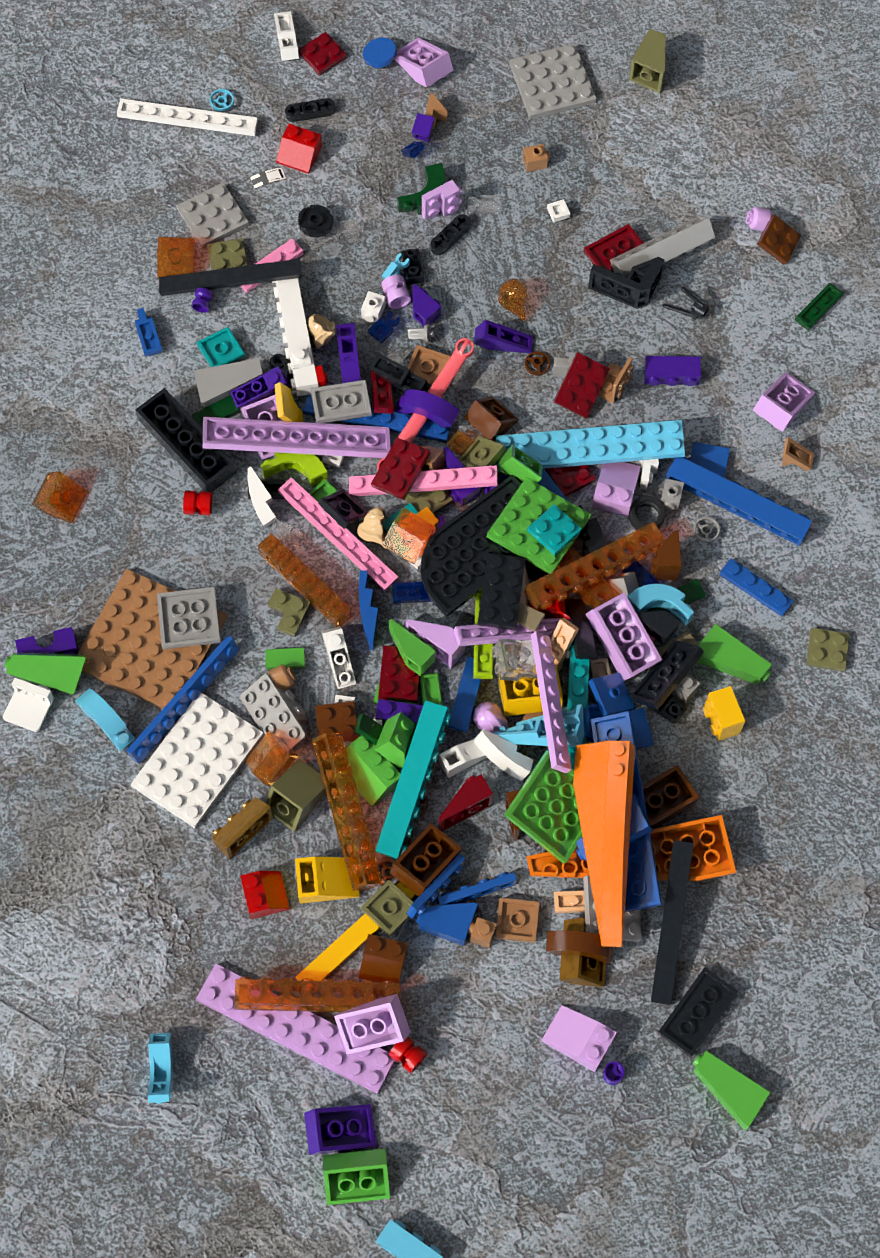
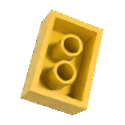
[499,665,563,716]

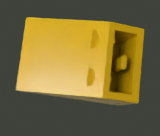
[295,856,360,904]

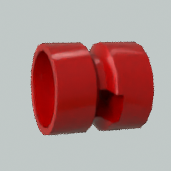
[183,490,213,516]
[388,1036,428,1074]

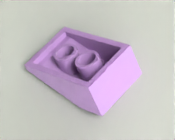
[394,37,453,87]
[753,372,815,432]
[240,394,284,460]
[592,462,641,517]
[406,619,466,669]
[334,994,410,1054]
[541,1005,617,1072]

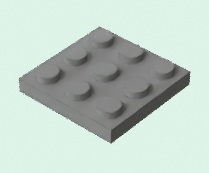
[176,183,249,249]
[157,587,220,650]
[583,875,642,942]

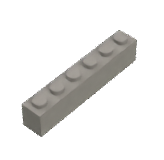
[610,216,715,278]

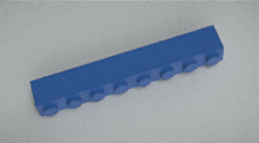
[666,457,812,546]

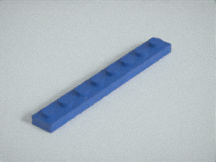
[303,395,451,443]
[126,636,240,764]

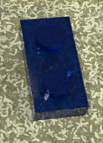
[621,559,660,587]
[393,582,432,603]

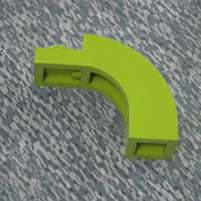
[260,452,328,487]

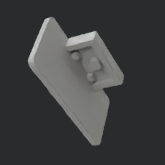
[240,674,307,757]

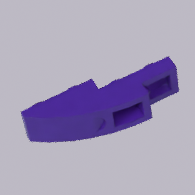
[336,323,361,383]

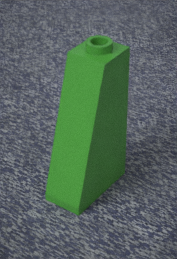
[698,624,772,685]
[4,652,87,695]
[693,1051,770,1130]

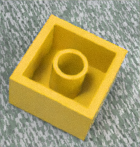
[703,686,745,741]

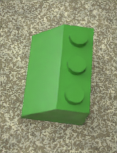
[335,736,400,807]
[323,1149,390,1205]

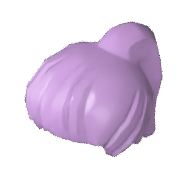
[473,702,509,733]

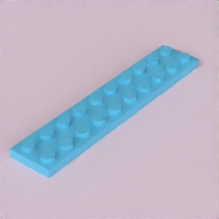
[496,420,685,472]

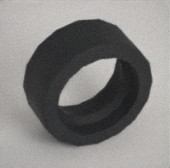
[629,496,666,533]

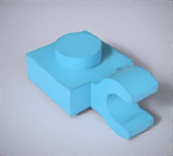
[382,253,410,280]

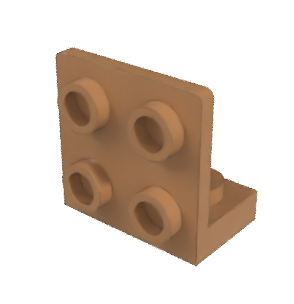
[597,357,634,403]

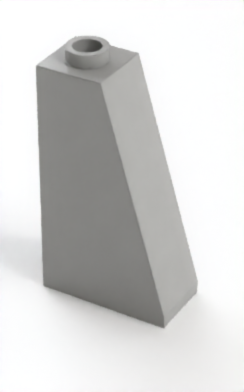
[194,358,266,409]

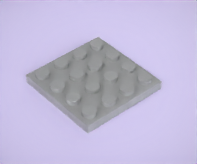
[509,44,596,119]

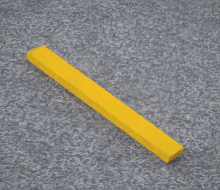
[295,882,416,993]

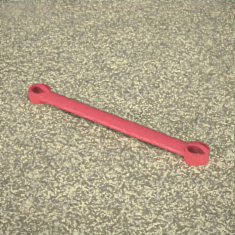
[377,338,474,470]

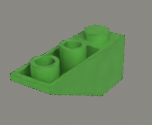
[389,619,436,676]

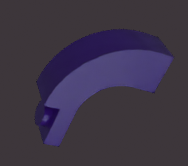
[395,389,460,428]

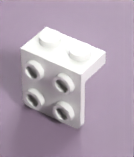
[3,678,54,732]

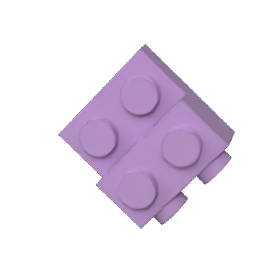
[422,180,463,220]

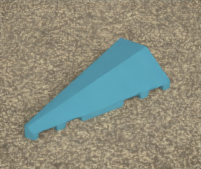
[493,704,584,747]

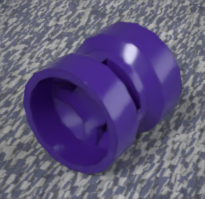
[191,288,213,313]
[602,1061,625,1086]

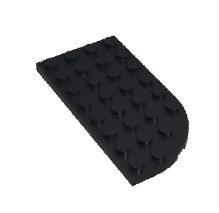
[420,475,522,617]

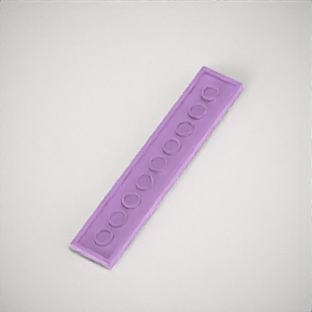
[203,417,391,458]
[196,964,395,1094]

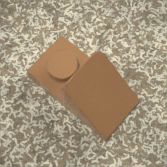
[425,94,447,132]
[782,437,814,471]

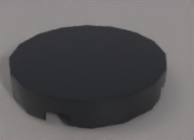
[298,204,334,238]

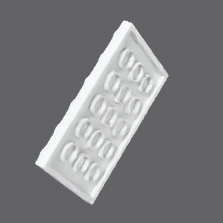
[131,692,264,828]

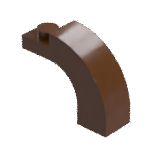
[546,930,614,963]

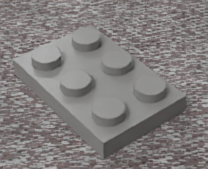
[310,380,372,423]

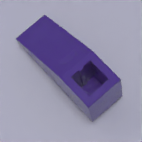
[230,367,292,409]

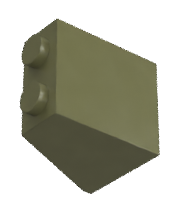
[629,29,666,93]
[266,759,330,832]

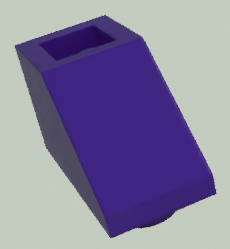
[413,284,441,327]

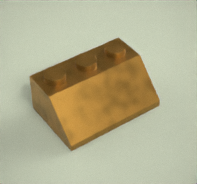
[212,797,273,859]
[559,918,606,987]

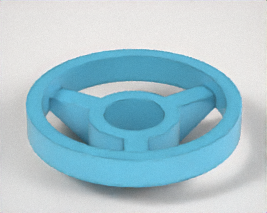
[209,89,234,111]

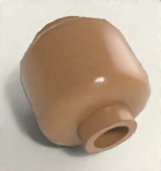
[268,664,296,690]

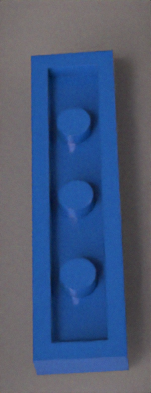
[719,558,794,617]
[406,853,466,919]
[438,872,517,905]

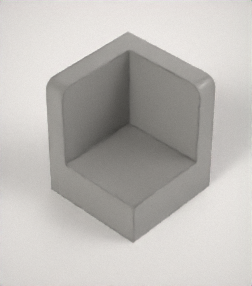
[553,352,573,378]
[609,572,639,598]

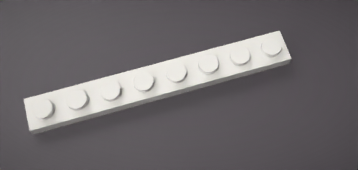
[117,98,258,136]

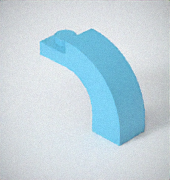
[627,584,694,626]
[75,688,135,751]
[148,1033,173,1104]

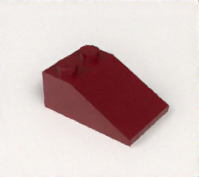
[438,774,493,832]

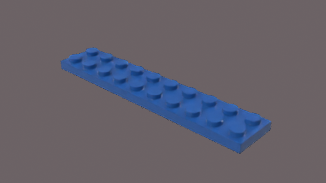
[590,711,662,912]

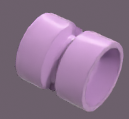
[381,275,411,309]

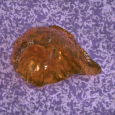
[498,278,527,320]

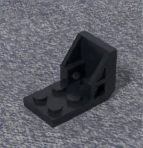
[588,257,665,309]

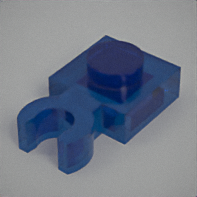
[368,312,400,344]

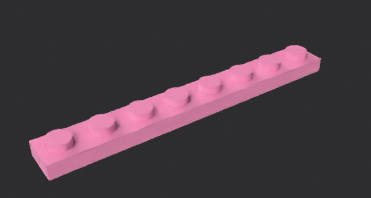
[349,465,498,497]
[278,478,398,592]

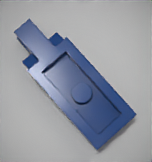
[135,308,163,357]

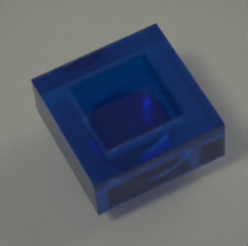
[401,141,425,158]

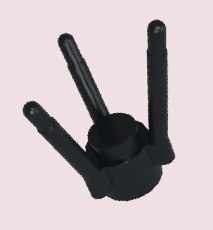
[662,286,710,320]

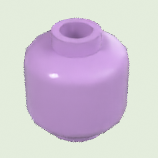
[746,207,772,231]

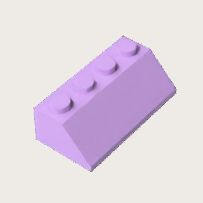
[586,592,662,681]

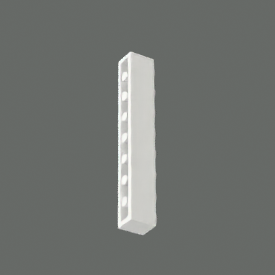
[272,278,318,396]

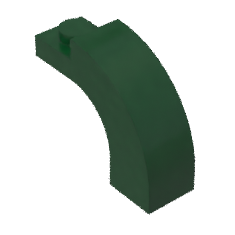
[397,163,445,215]

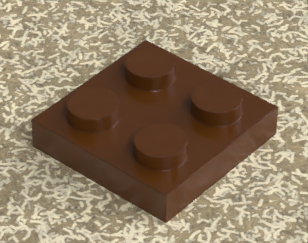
[757,214,801,265]
[315,701,358,744]

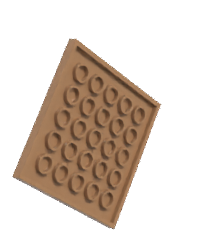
[77,569,228,709]

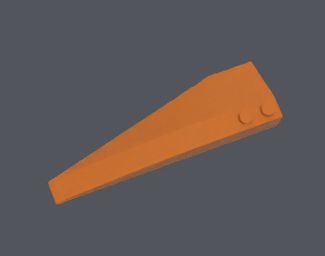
[573,741,635,947]
[526,815,736,881]

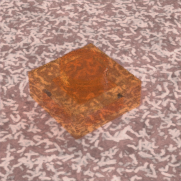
[447,430,473,456]

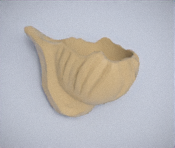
[307,314,336,349]
[357,507,387,549]

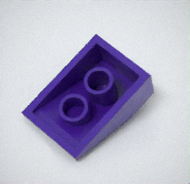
[304,1104,376,1155]

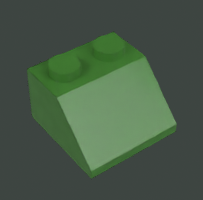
[499,444,543,484]
[375,712,415,771]

